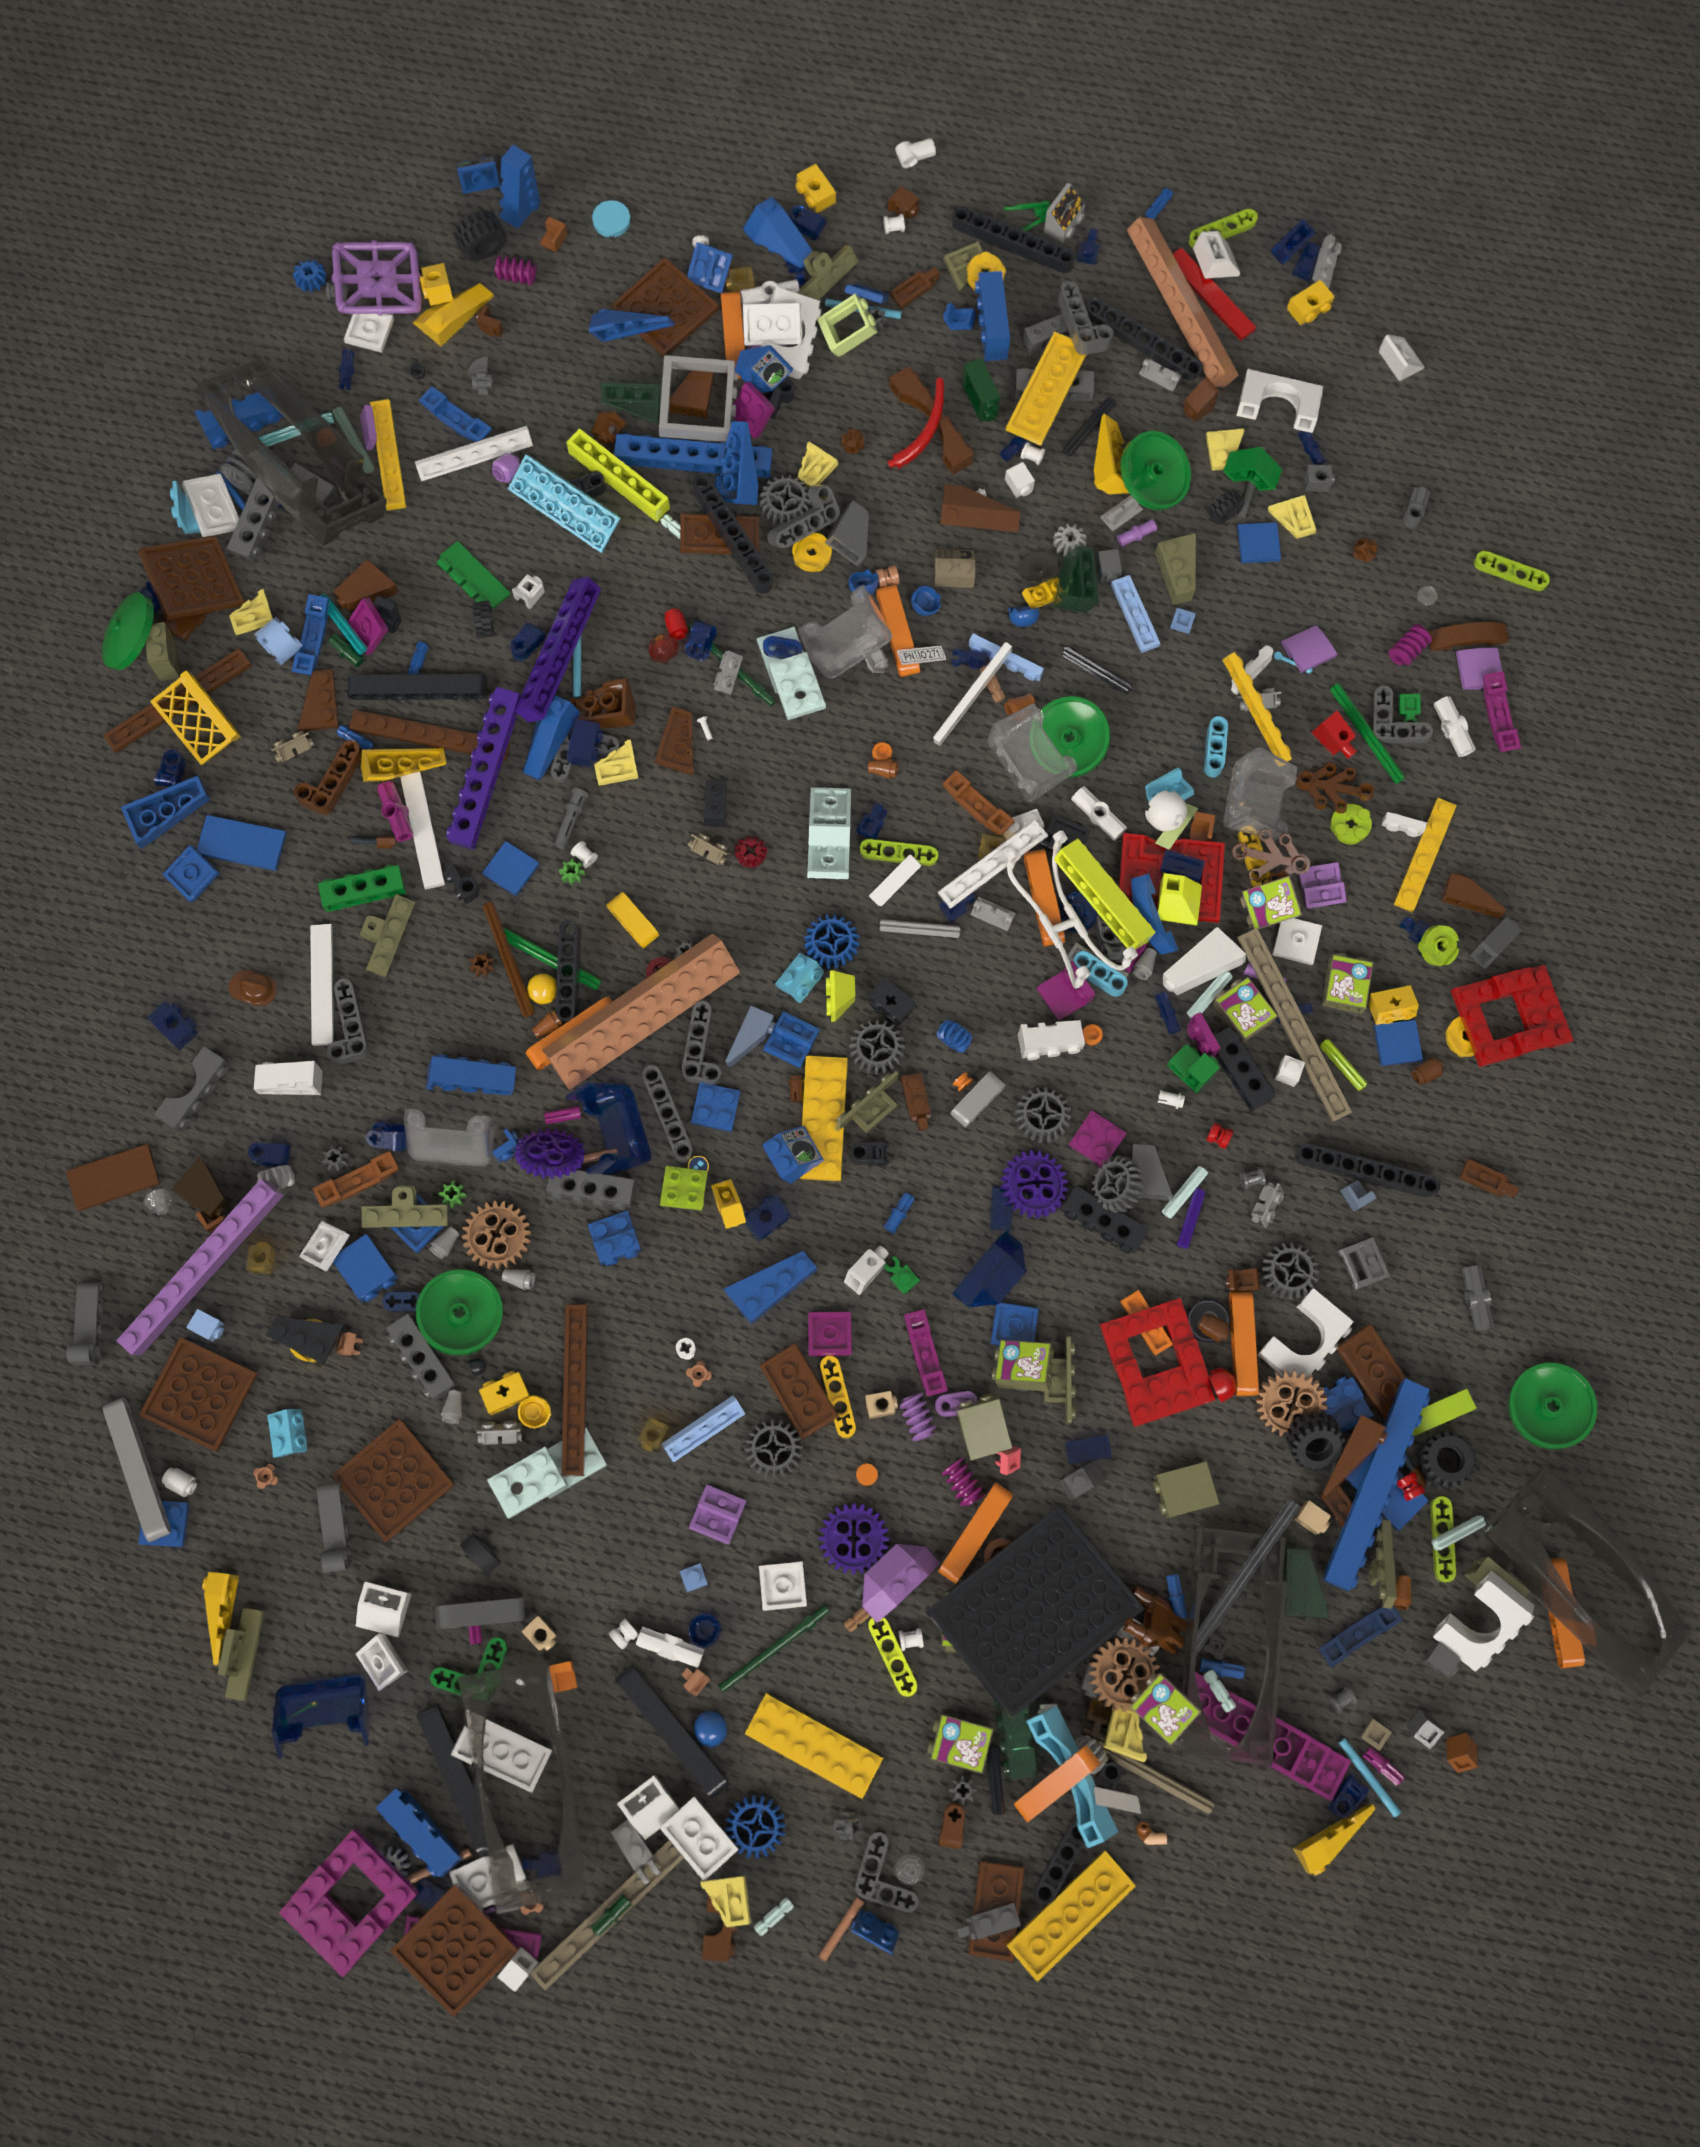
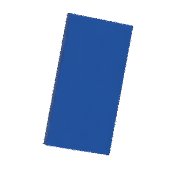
[197,815,287,871]
[1346,1454,1429,1531]

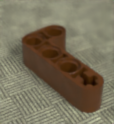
[294,740,362,815]

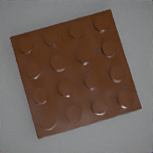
[610,257,719,357]
[138,535,244,620]
[139,1337,258,1452]
[332,1419,455,1543]
[390,1883,520,2017]

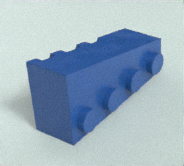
[500,145,540,229]
[975,271,1010,361]
[194,389,284,449]
[121,776,210,849]
[426,1054,516,1095]
[724,1251,817,1325]
[376,1788,464,1877]

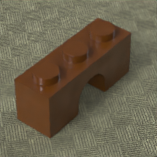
[702,1895,737,1962]

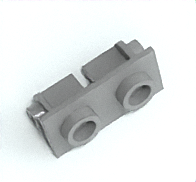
[1139,358,1182,392]
[1100,495,1143,532]
[854,632,888,673]
[713,651,743,695]
[1238,688,1281,712]
[970,897,1016,931]
[1251,1182,1284,1228]
[476,1421,522,1445]

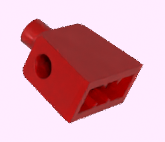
[1311,711,1357,759]

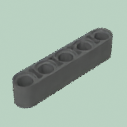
[642,1065,693,1163]

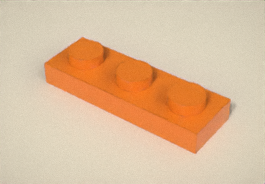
[1120,1290,1173,1356]

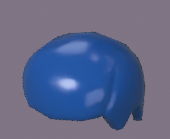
[848,569,879,597]
[911,586,942,616]
[1008,607,1039,627]
[694,1710,727,1748]

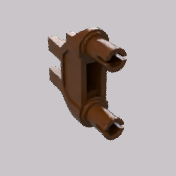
[1123,1585,1188,1654]

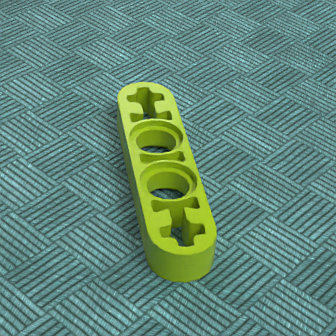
[1189,209,1258,248]
[1474,551,1550,591]
[860,839,938,866]
[1430,1496,1456,1583]

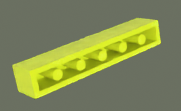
[567,428,670,522]
[1054,839,1156,950]

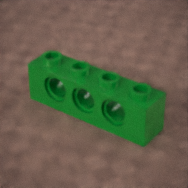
[318,865,407,912]

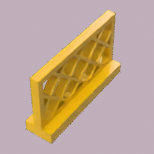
[150,670,242,765]

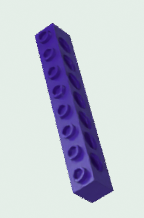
[514,577,601,722]
[446,687,521,850]

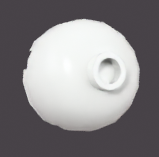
[1145,790,1187,832]

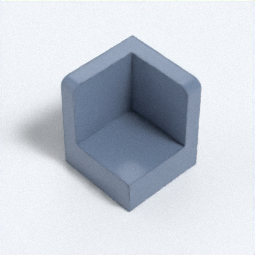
[1340,1180,1377,1212]

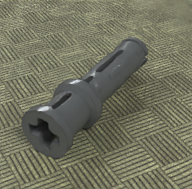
[553,788,589,849]

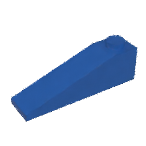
[743,197,814,268]
[589,309,675,342]
[715,421,758,505]
[523,695,580,781]

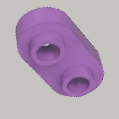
[935,1391,978,1417]

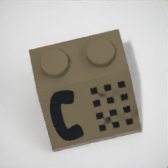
[934,549,975,588]

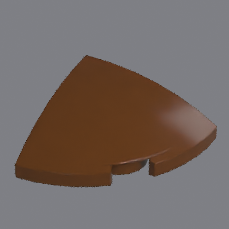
[156,612,209,642]

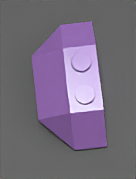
[862,1544,940,1623]

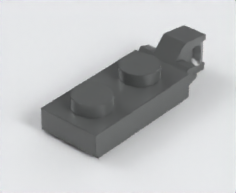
[956,1902,1021,1940]

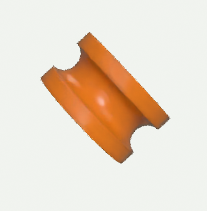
[953,1072,973,1092]

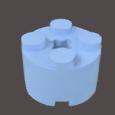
[254,618,302,665]

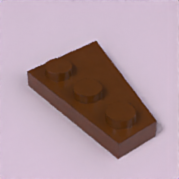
[298,669,339,732]
[654,706,693,775]

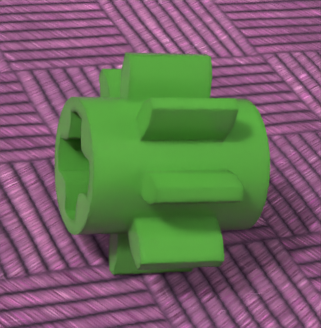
[559,859,585,886]
[439,1181,467,1209]

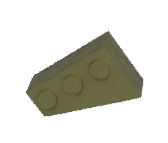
[1155,533,1196,605]

